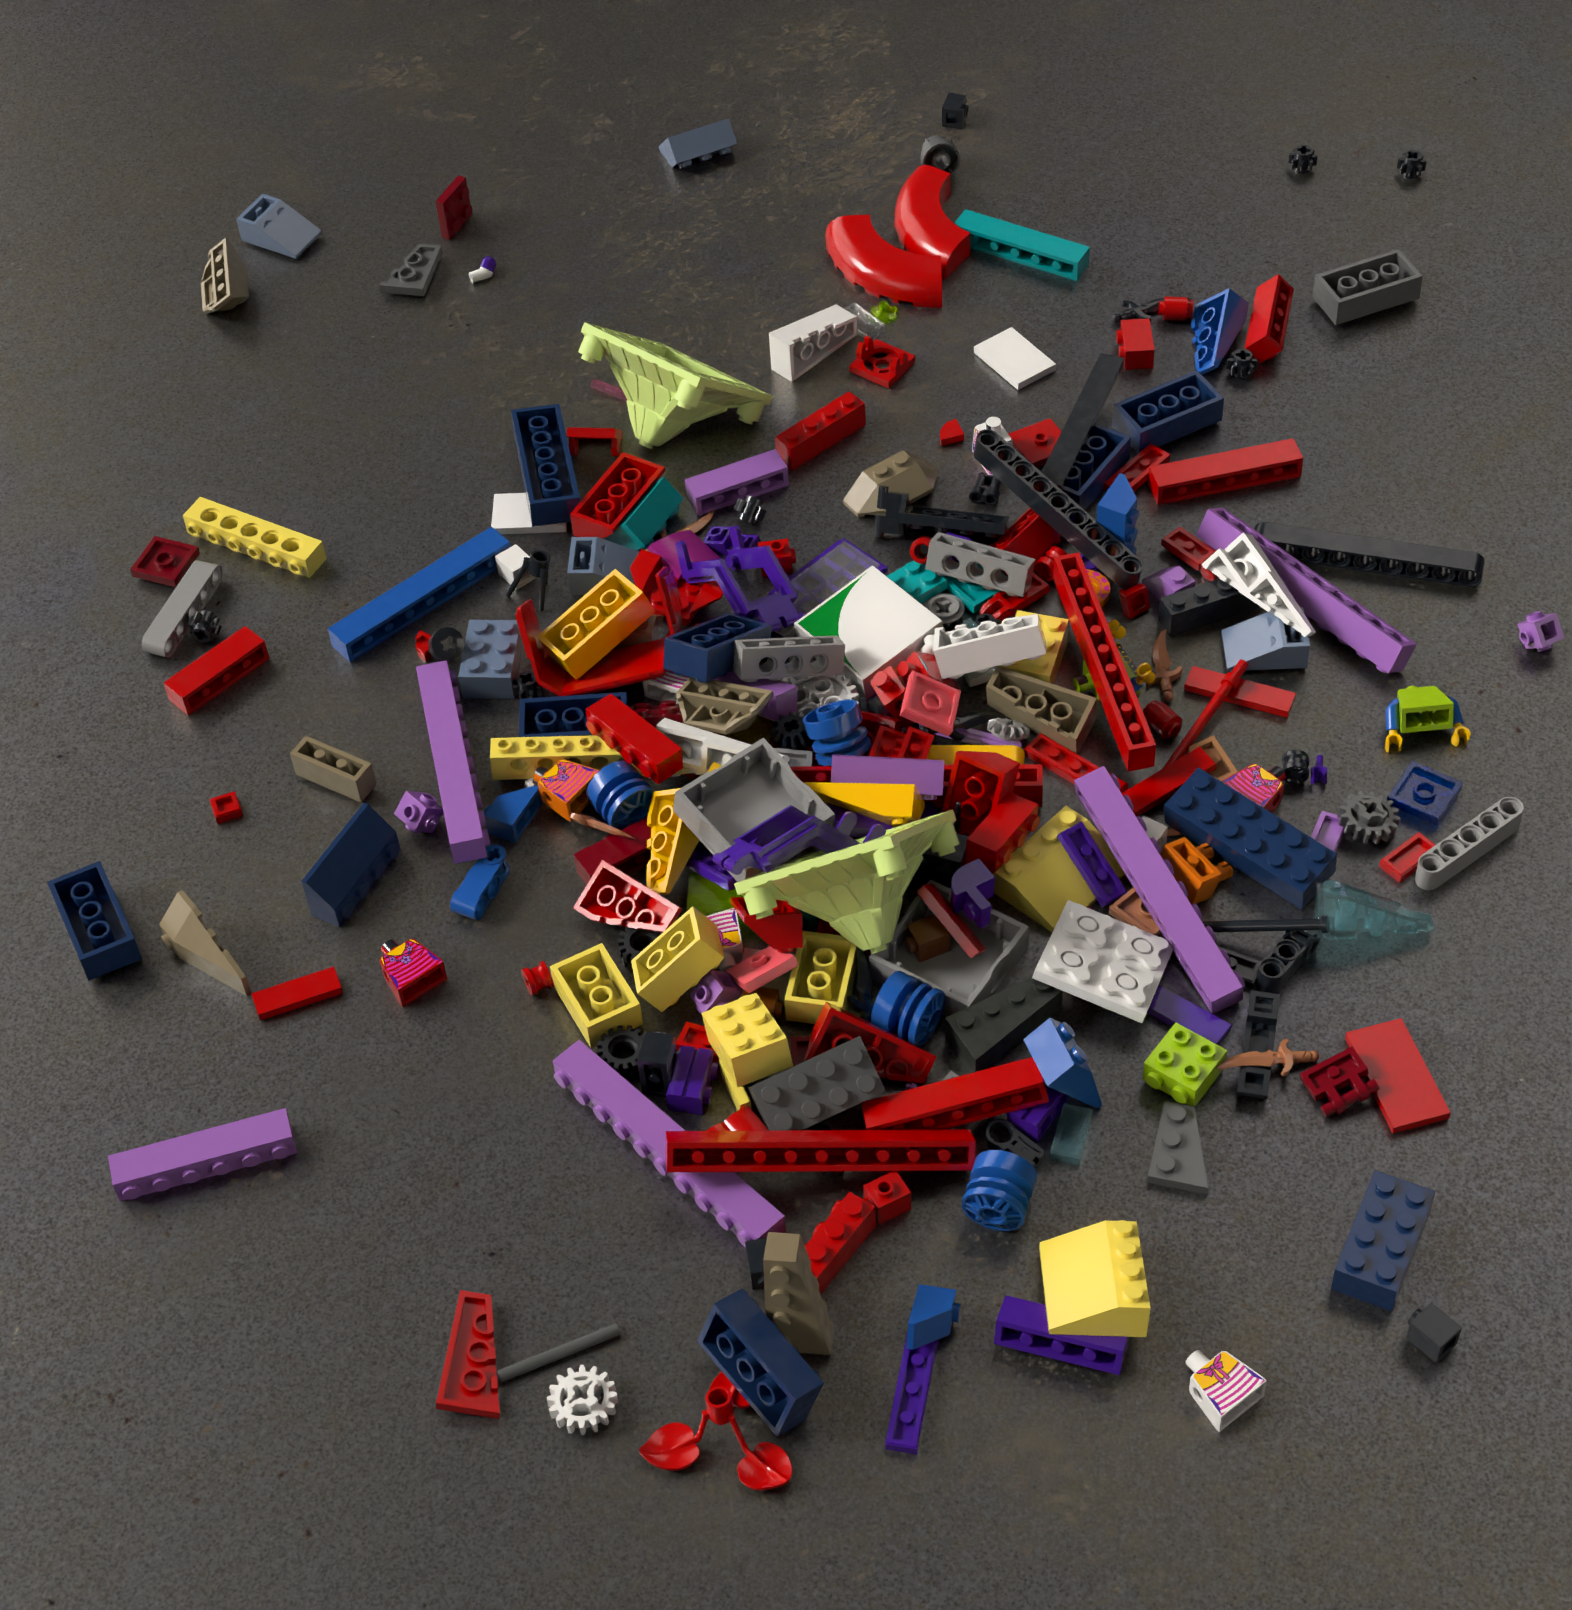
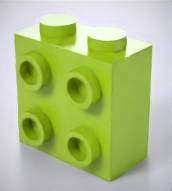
[1142,1023,1227,1107]

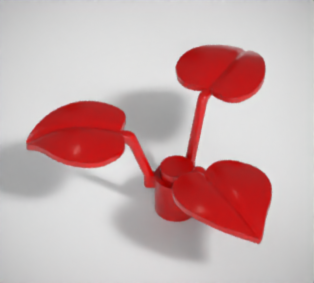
[639,1371,792,1490]

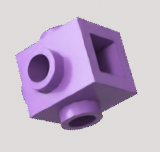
[1517,611,1565,652]
[394,791,443,834]
[690,970,743,1014]

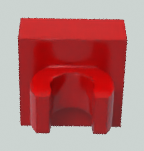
[1119,583,1151,619]

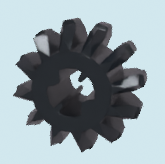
[770,710,815,751]

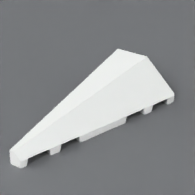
[1201,532,1316,637]
[649,718,784,778]

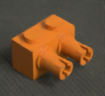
[1160,837,1233,904]

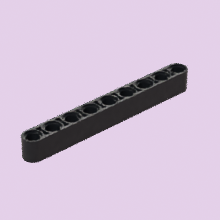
[973,429,1143,590]
[1254,522,1485,587]

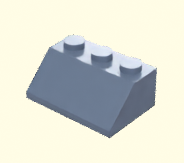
[659,118,737,169]

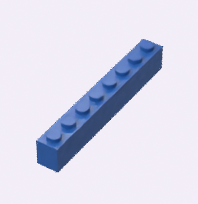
[327,527,511,662]

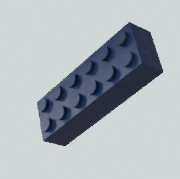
[511,404,580,527]
[1164,767,1337,910]

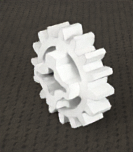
[547,1365,618,1435]

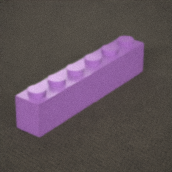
[108,1108,298,1201]

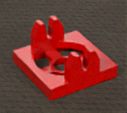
[849,336,916,389]
[567,427,623,456]

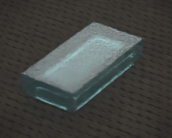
[1050,1103,1093,1165]

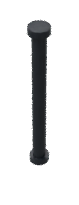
[1202,915,1330,933]

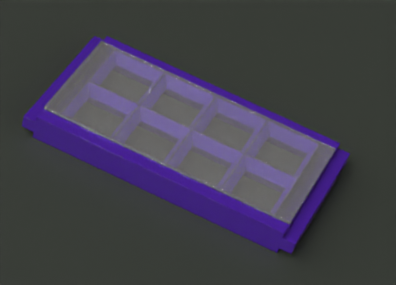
[766,538,888,615]

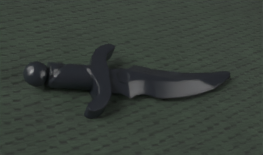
[1111,298,1193,323]
[919,711,1010,741]
[847,946,874,1023]

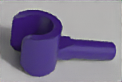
[1310,755,1327,785]

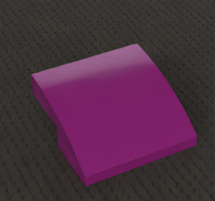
[648,530,721,580]

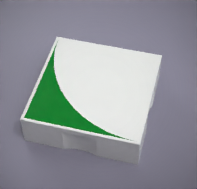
[794,565,943,699]

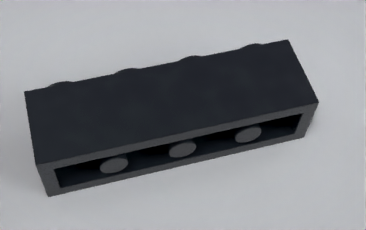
[1159,579,1261,637]

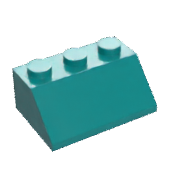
[604,477,684,551]

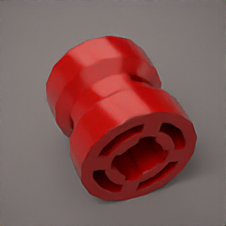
[1034,546,1067,582]

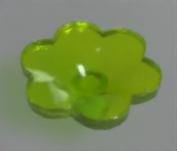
[869,301,898,325]

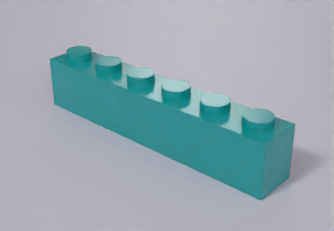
[954,209,1090,281]

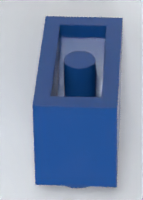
[484,785,543,843]
[907,1284,961,1350]

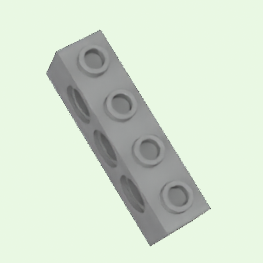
[925,532,1036,597]
[733,635,845,682]

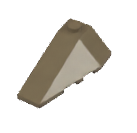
[159,889,251,996]

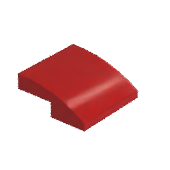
[869,725,935,759]

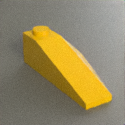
[804,782,925,827]
[647,788,699,895]

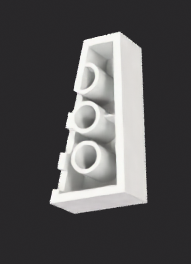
[769,304,857,382]
[933,614,1046,679]

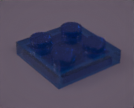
[1387,760,1463,826]

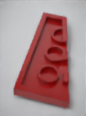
[436,1290,500,1419]

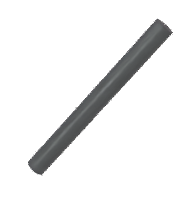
[497,1323,620,1383]

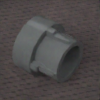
[920,135,961,176]

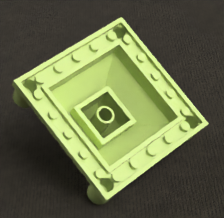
[578,322,773,449]
[734,810,959,954]

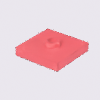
[900,670,961,737]
[726,946,799,993]

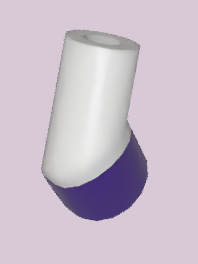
[469,256,496,283]

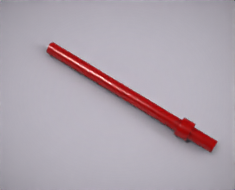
[1162,659,1249,769]

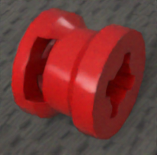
[521,961,554,996]

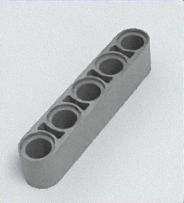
[142,560,223,658]
[1415,796,1524,890]

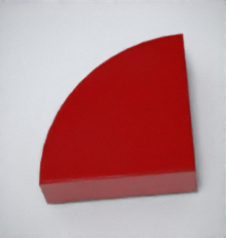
[940,419,964,446]
[415,630,441,662]

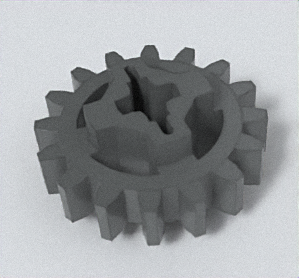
[1337,790,1400,844]

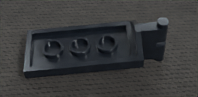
[874,485,1010,538]

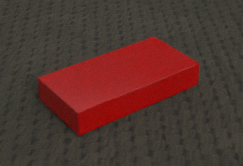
[1379,832,1436,883]

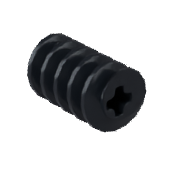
[428,627,464,661]

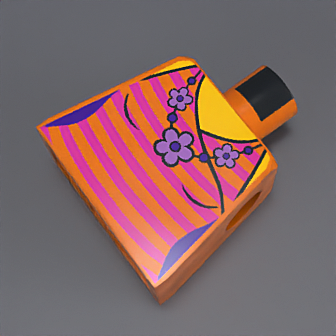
[534,759,599,822]

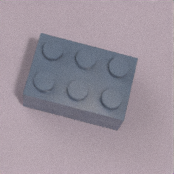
[458,620,524,699]

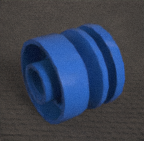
[803,699,872,766]
[586,761,655,830]
[871,971,946,1047]
[961,1150,1038,1231]

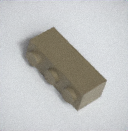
[290,736,377,802]

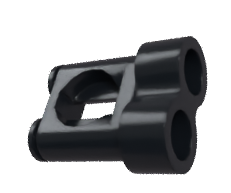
[969,472,1001,506]

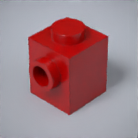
[758,538,796,578]
[863,1171,911,1225]

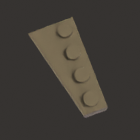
[986,666,1097,755]
[763,1232,835,1355]

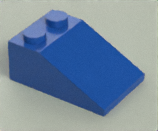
[1023,1018,1102,1108]

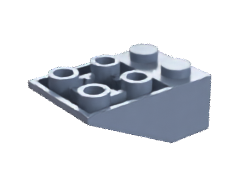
[236,194,322,259]
[567,537,639,595]
[1221,607,1310,671]

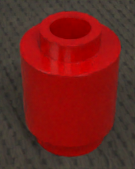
[1159,296,1193,321]
[910,536,932,564]
[1143,700,1182,739]

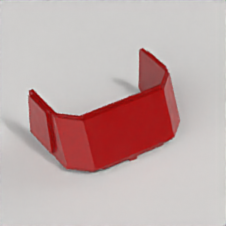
[515,566,682,696]

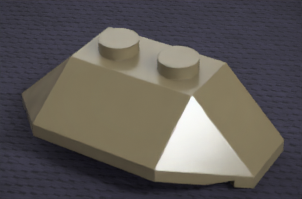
[201,238,249,314]
[843,450,938,517]
[676,677,774,735]

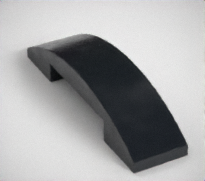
[1237,990,1280,1099]

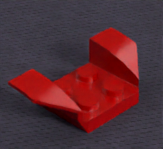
[630,549,724,626]

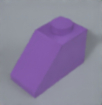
[1142,566,1196,601]

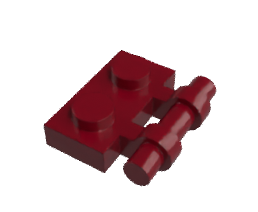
[1300,1046,1380,1117]

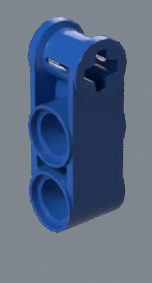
[450,845,510,920]

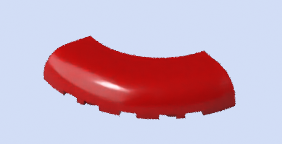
[894,165,970,279]
[825,214,942,308]

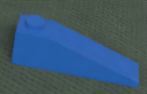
[1191,288,1249,375]

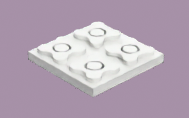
[1032,900,1173,1023]

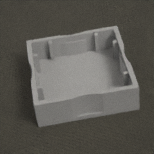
[673,738,835,882]
[869,879,1029,1017]

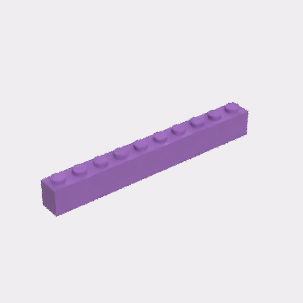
[1196,508,1417,674]
[416,660,490,864]
[1074,766,1245,1014]
[553,1040,786,1248]

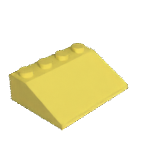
[993,806,1125,933]
[1039,1220,1151,1337]

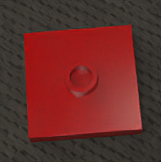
[1009,418,1062,468]

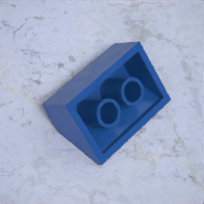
[1097,473,1139,555]

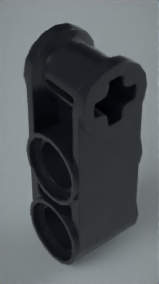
[1255,931,1320,994]

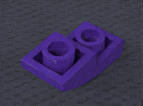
[703,526,761,556]

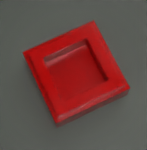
[209,791,243,824]

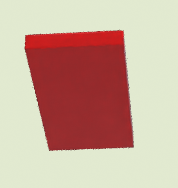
[1345,1018,1451,1134]

